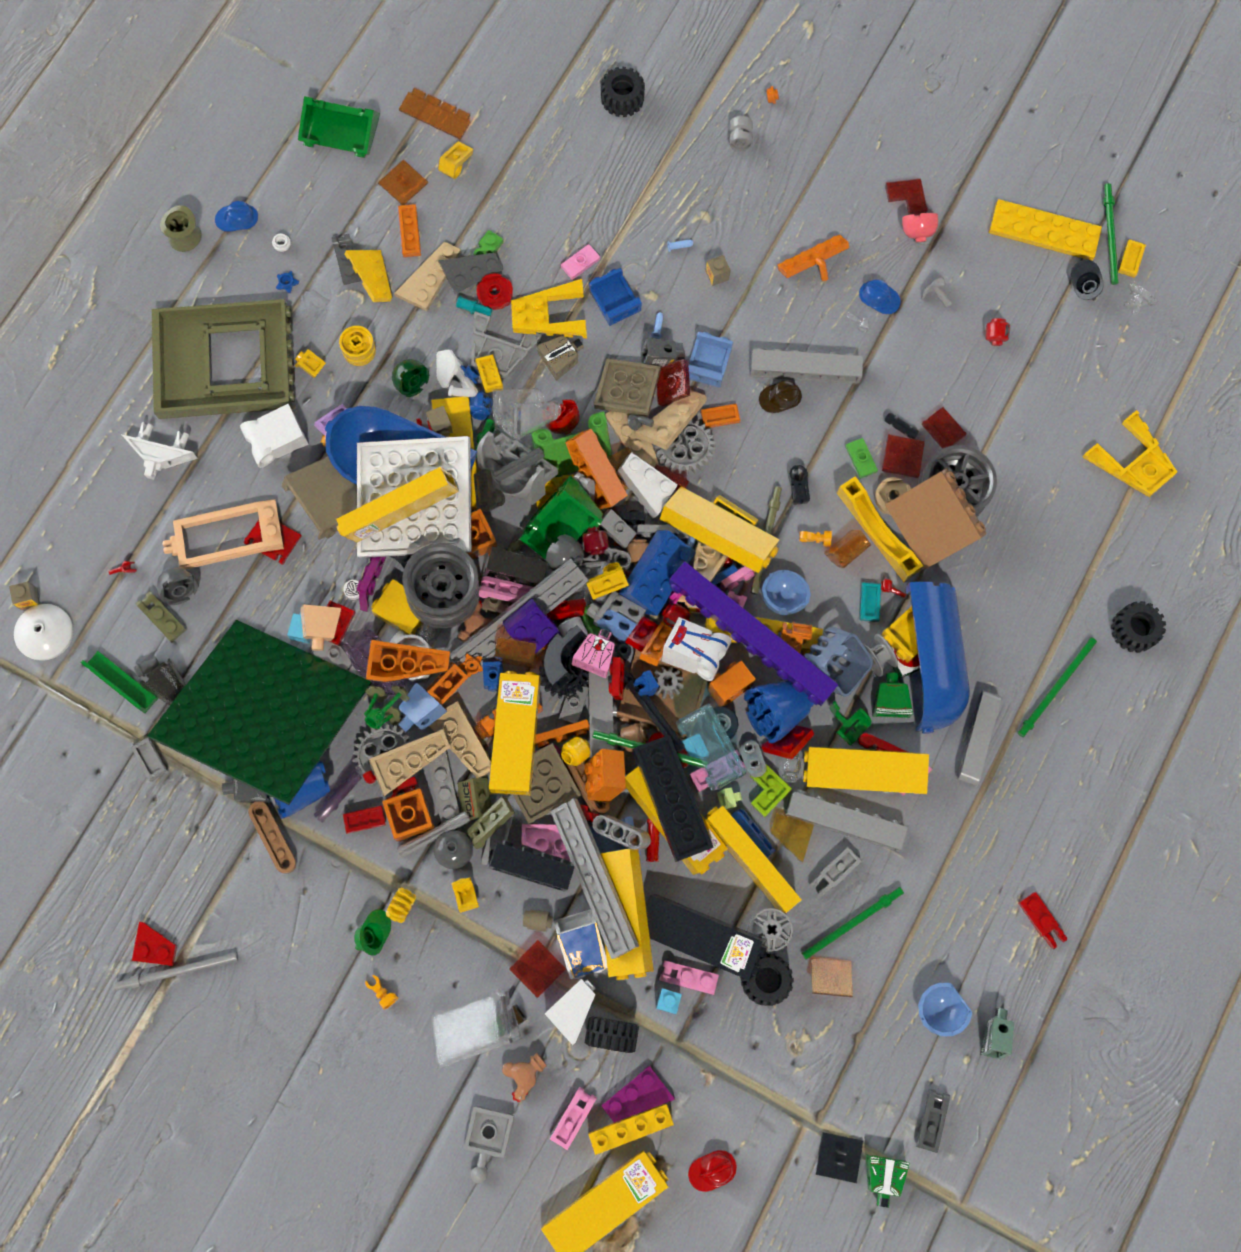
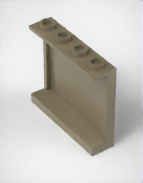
[281,457,357,540]

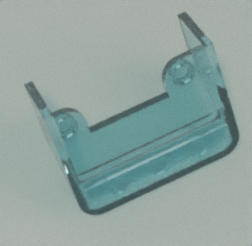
[675,703,746,791]

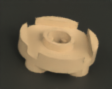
[875,477,912,515]

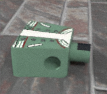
[981,1008,1014,1060]

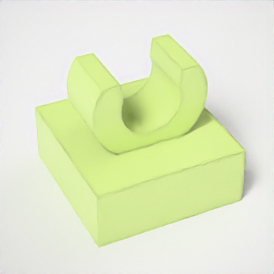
[717,787,742,811]

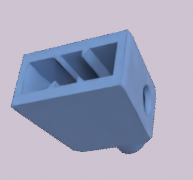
[398,683,447,732]

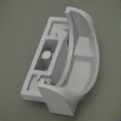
[477,432,558,505]

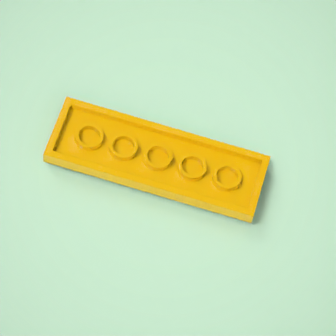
[989,199,1102,261]

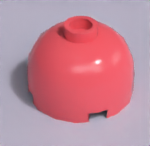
[902,213,938,242]

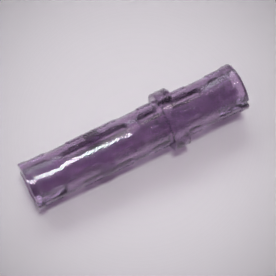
[314,770,362,823]

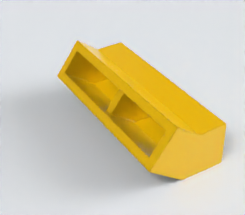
[713,495,759,526]

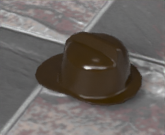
[759,380,802,413]

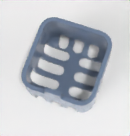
[804,627,873,697]

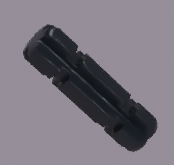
[884,412,919,440]

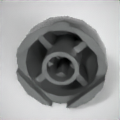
[546,534,584,571]
[156,567,198,605]
[433,830,473,869]

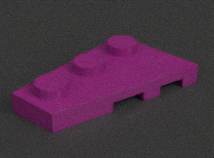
[357,556,386,612]
[601,1066,675,1123]

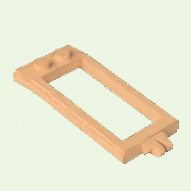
[162,499,284,569]

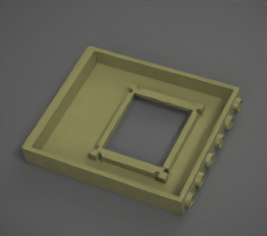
[151,299,295,419]

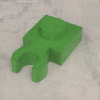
[474,230,504,256]

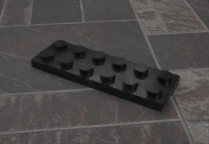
[632,735,714,862]

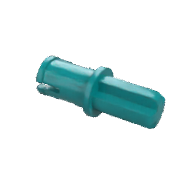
[456,296,493,317]

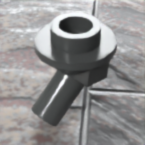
[628,414,654,431]

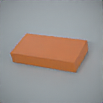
[700,403,741,429]

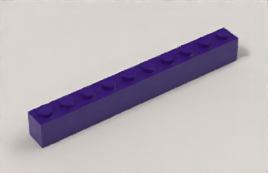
[669,561,838,706]

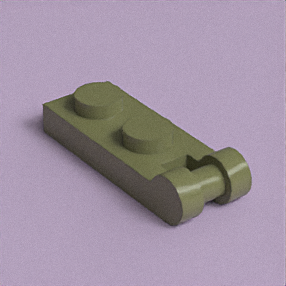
[135,591,186,643]
[467,796,515,849]

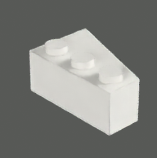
[617,452,677,519]

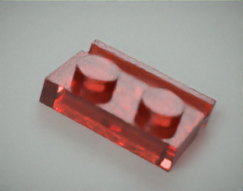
[921,407,967,449]

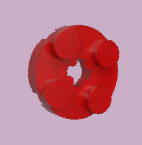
[476,273,513,310]

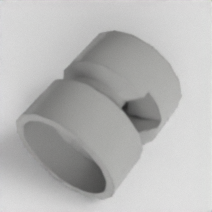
[730,116,753,151]

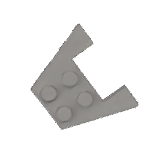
[472,312,542,380]

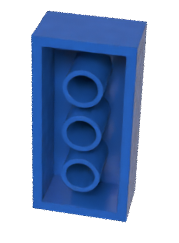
[619,530,696,616]

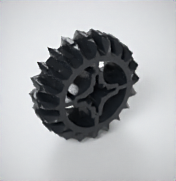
[538,650,589,699]

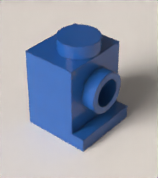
[482,661,503,692]

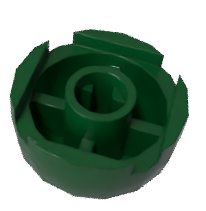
[391,359,430,397]

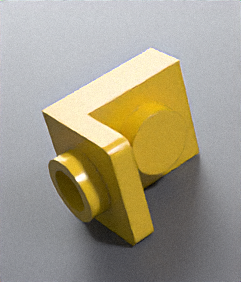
[294,349,326,378]

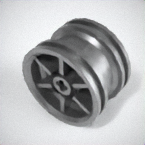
[916,445,997,517]
[403,543,480,629]

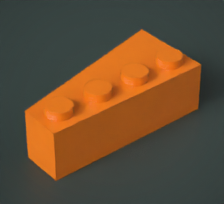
[565,429,628,509]

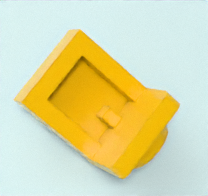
[451,877,479,913]

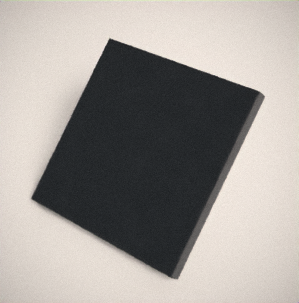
[816,1132,863,1183]

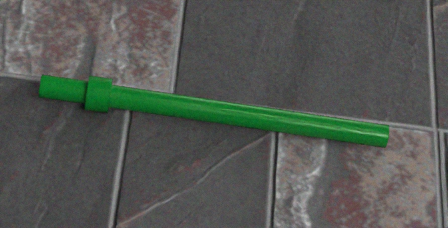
[1103,184,1119,285]
[592,730,708,768]
[801,887,904,960]

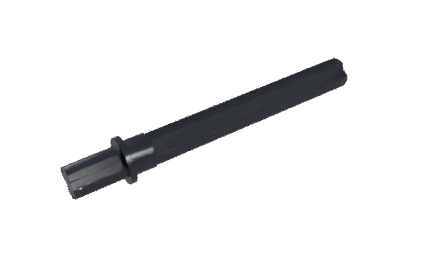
[624,666,685,753]

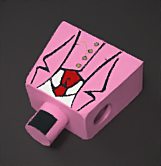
[572,629,615,679]

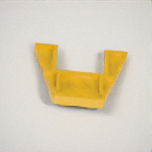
[511,279,587,339]
[1083,410,1177,497]

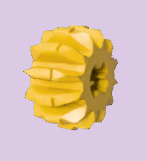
[386,887,416,923]

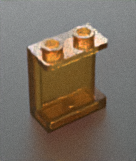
[494,637,539,669]

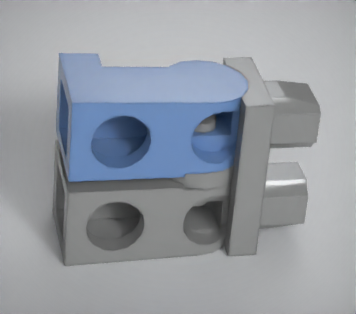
[586,591,646,644]

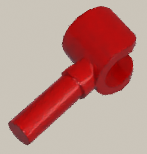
[108,561,137,575]
[881,579,906,598]
[363,770,377,784]

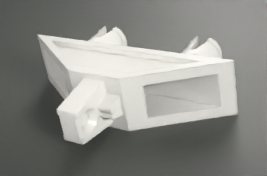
[121,422,198,480]

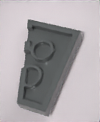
[438,253,503,294]

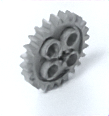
[655,420,715,475]
[352,724,413,787]

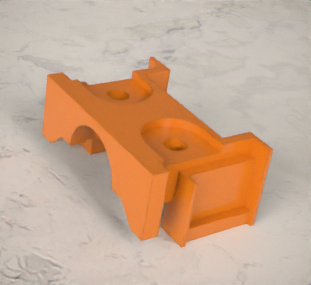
[781,622,812,653]

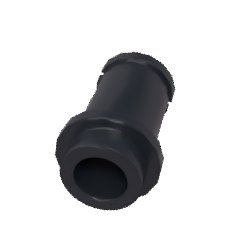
[616,643,632,661]

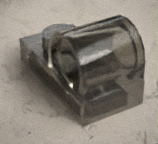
[474,469,505,512]

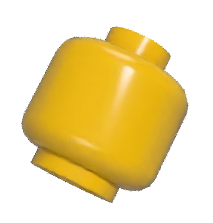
[561,737,591,766]

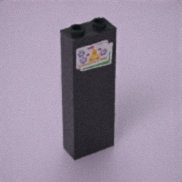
[646,894,768,980]

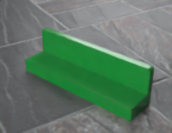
[80,651,158,713]

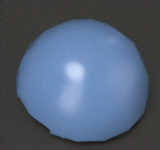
[762,570,811,616]
[918,983,972,1036]

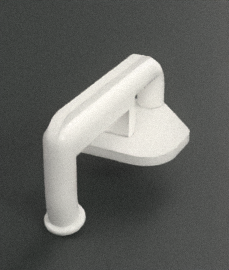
[436,350,478,397]

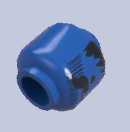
[469,391,493,420]

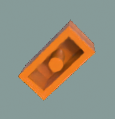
[426,662,468,705]

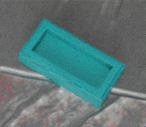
[860,582,881,622]

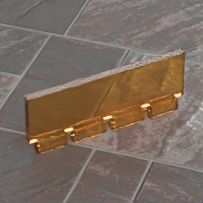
[399,88,471,140]

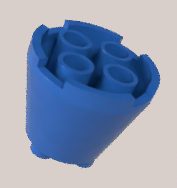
[744,680,814,743]
[273,760,330,819]

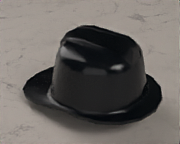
[1070,260,1104,301]

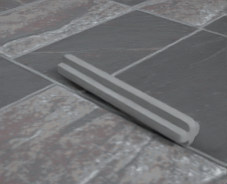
[397,812,470,857]

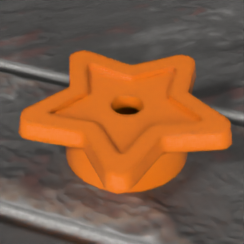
[459,654,483,677]

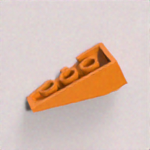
[366,640,450,682]

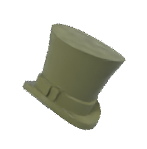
[160,205,201,252]

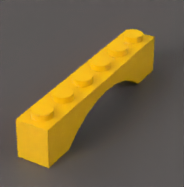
[837,476,923,582]

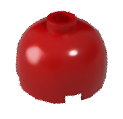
[542,399,580,435]

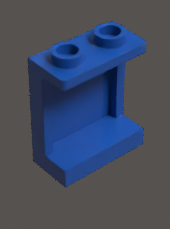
[589,268,642,326]

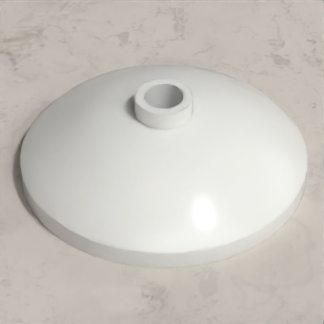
[14,604,73,661]

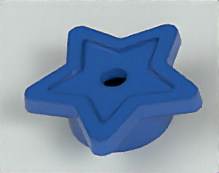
[276,271,299,293]
[460,365,480,384]

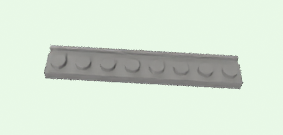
[450,558,589,675]
[550,798,639,959]

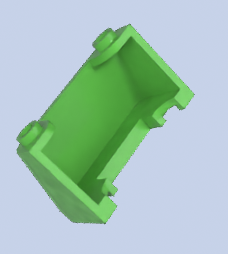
[531,411,612,477]

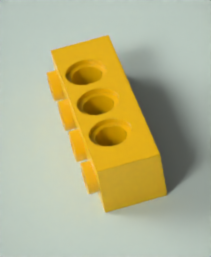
[588,1103,674,1155]

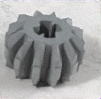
[654,667,684,699]

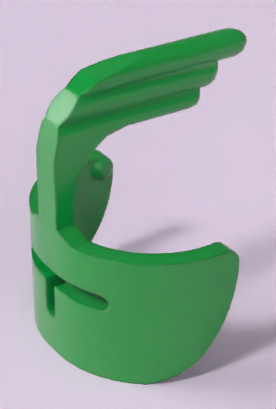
[829,701,871,746]

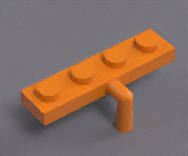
[778,234,849,281]

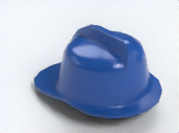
[215,201,258,232]
[859,279,901,314]

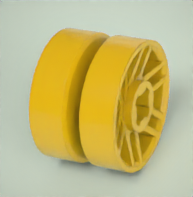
[339,326,376,366]

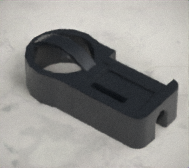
[788,465,810,505]

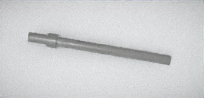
[114,953,238,991]

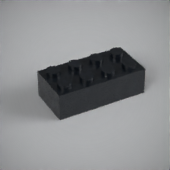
[488,840,575,892]

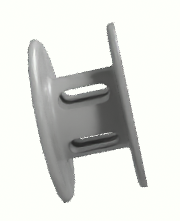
[862,634,898,677]

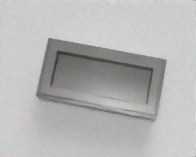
[131,737,168,781]

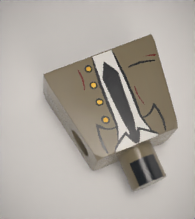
[537,336,584,381]

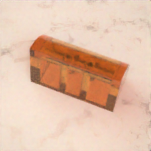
[824,530,871,568]

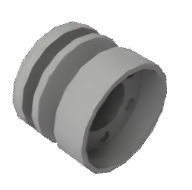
[747,908,793,953]

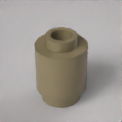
[523,909,553,932]

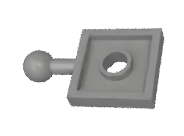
[464,1106,514,1184]

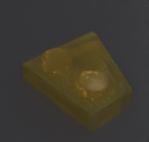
[770,813,814,862]

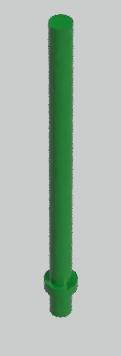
[1018,637,1097,738]

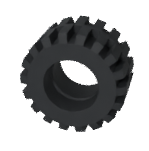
[601,66,645,117]
[1111,601,1166,653]
[741,954,794,1006]
[584,1016,639,1053]

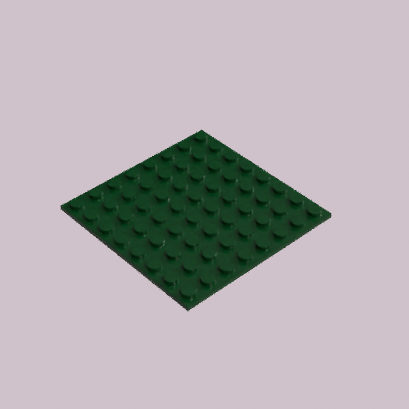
[147,620,371,805]

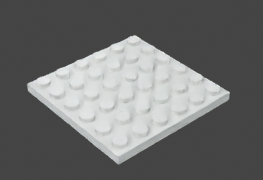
[357,436,471,558]

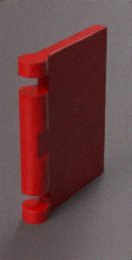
[243,520,302,565]

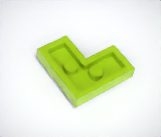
[749,764,792,818]

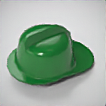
[354,909,391,956]

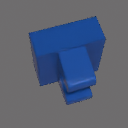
[634,670,659,697]

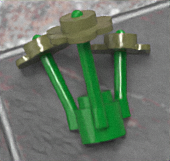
[364,685,410,729]

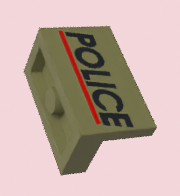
[458,778,492,820]

